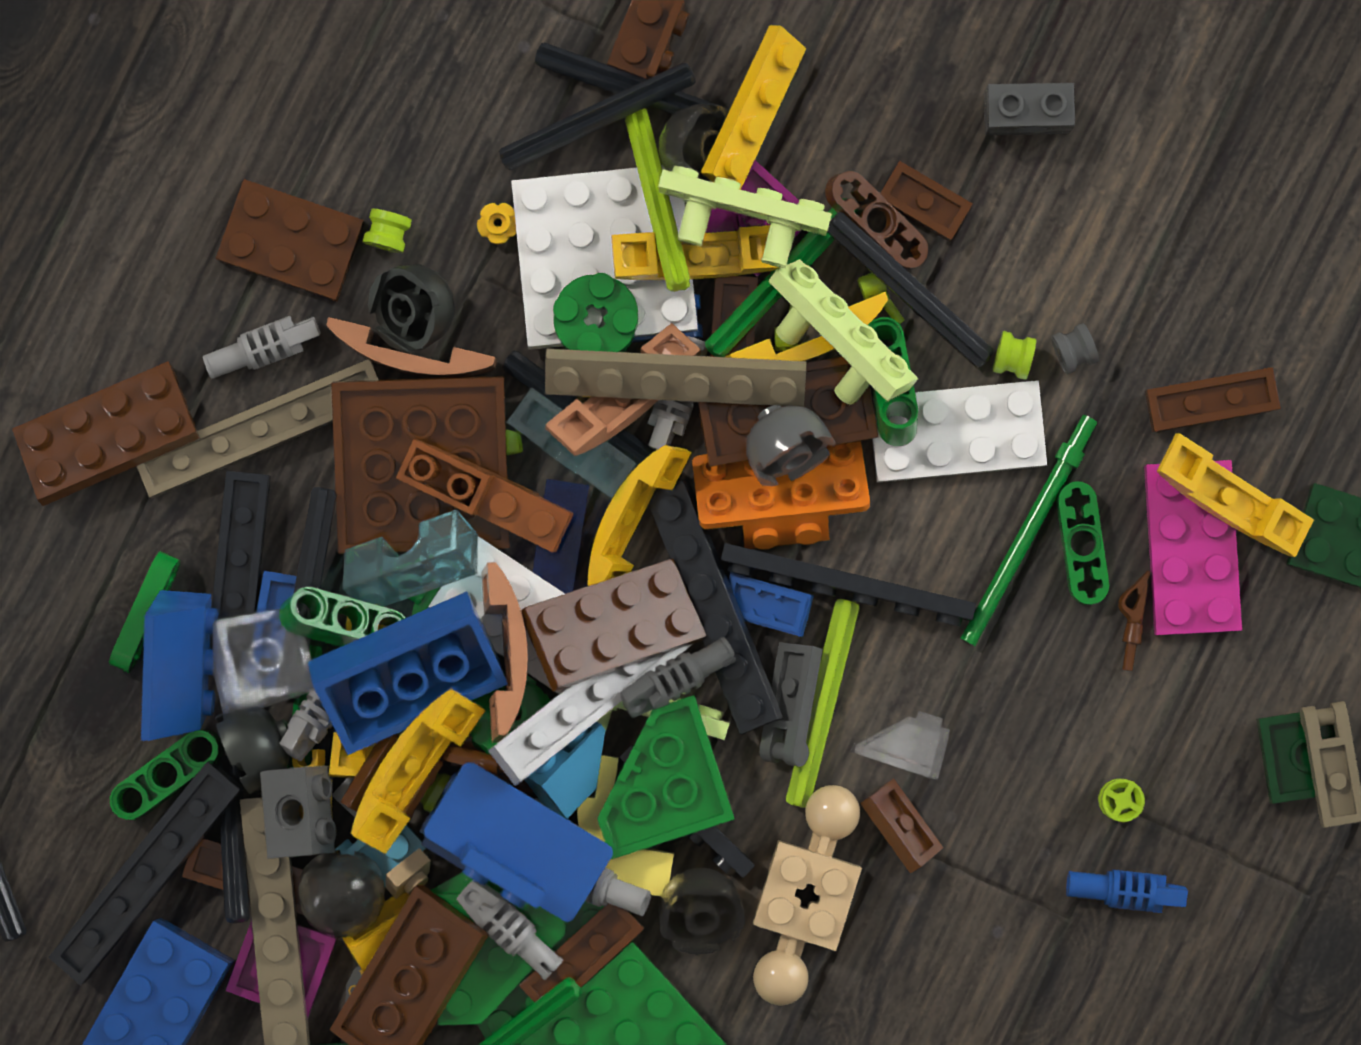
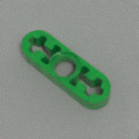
[1056,481,1109,605]
[109,551,181,673]

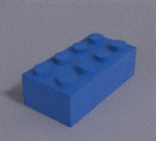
[308,591,508,755]
[82,918,235,1045]

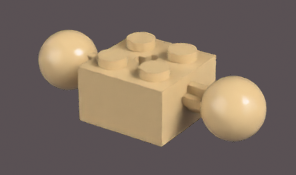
[752,785,862,1006]

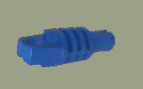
[1066,869,1188,913]

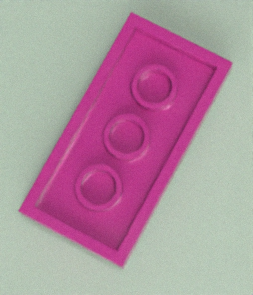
[1144,460,1242,635]

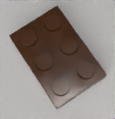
[215,179,365,302]

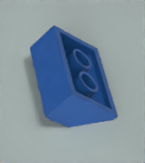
[141,590,218,741]

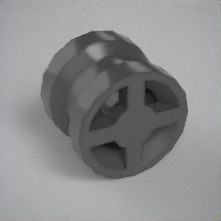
[1051,323,1099,374]

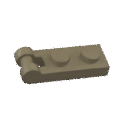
[1300,701,1361,828]

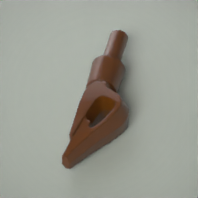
[1118,570,1151,671]
[440,746,504,775]

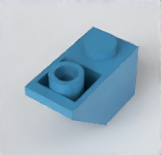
[524,722,605,819]

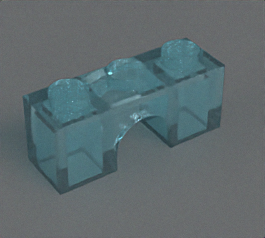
[507,388,637,500]
[343,510,478,607]

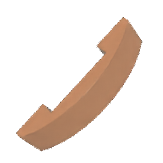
[326,317,497,378]
[545,323,701,456]
[481,562,528,743]

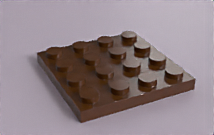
[331,376,510,554]

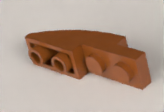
[396,439,574,552]

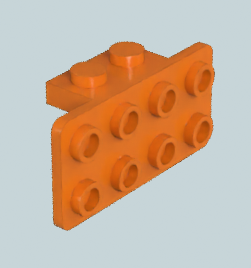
[692,441,870,550]

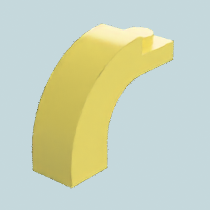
[577,755,674,897]

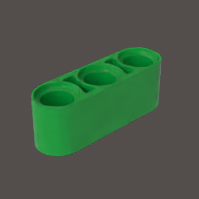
[868,317,918,446]
[279,587,406,647]
[110,730,224,820]

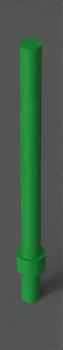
[960,414,1098,646]

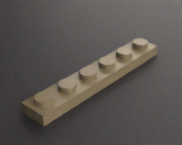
[545,349,806,407]
[137,359,379,498]
[240,797,310,1045]

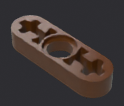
[825,171,928,270]

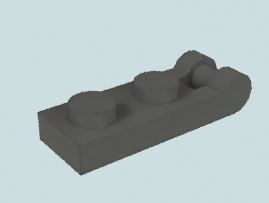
[760,642,823,767]

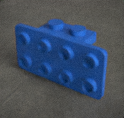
[424,762,613,921]

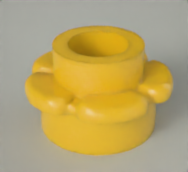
[477,203,517,244]

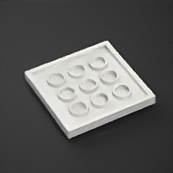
[511,163,698,350]

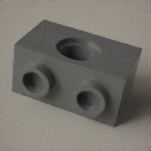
[984,83,1075,135]
[260,766,336,859]

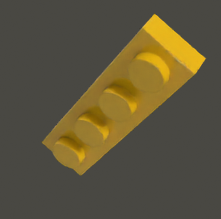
[701,25,806,190]

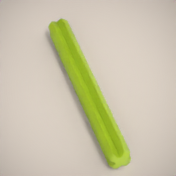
[625,108,690,292]
[786,599,860,808]

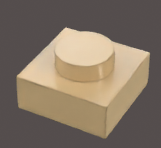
[385,848,430,899]

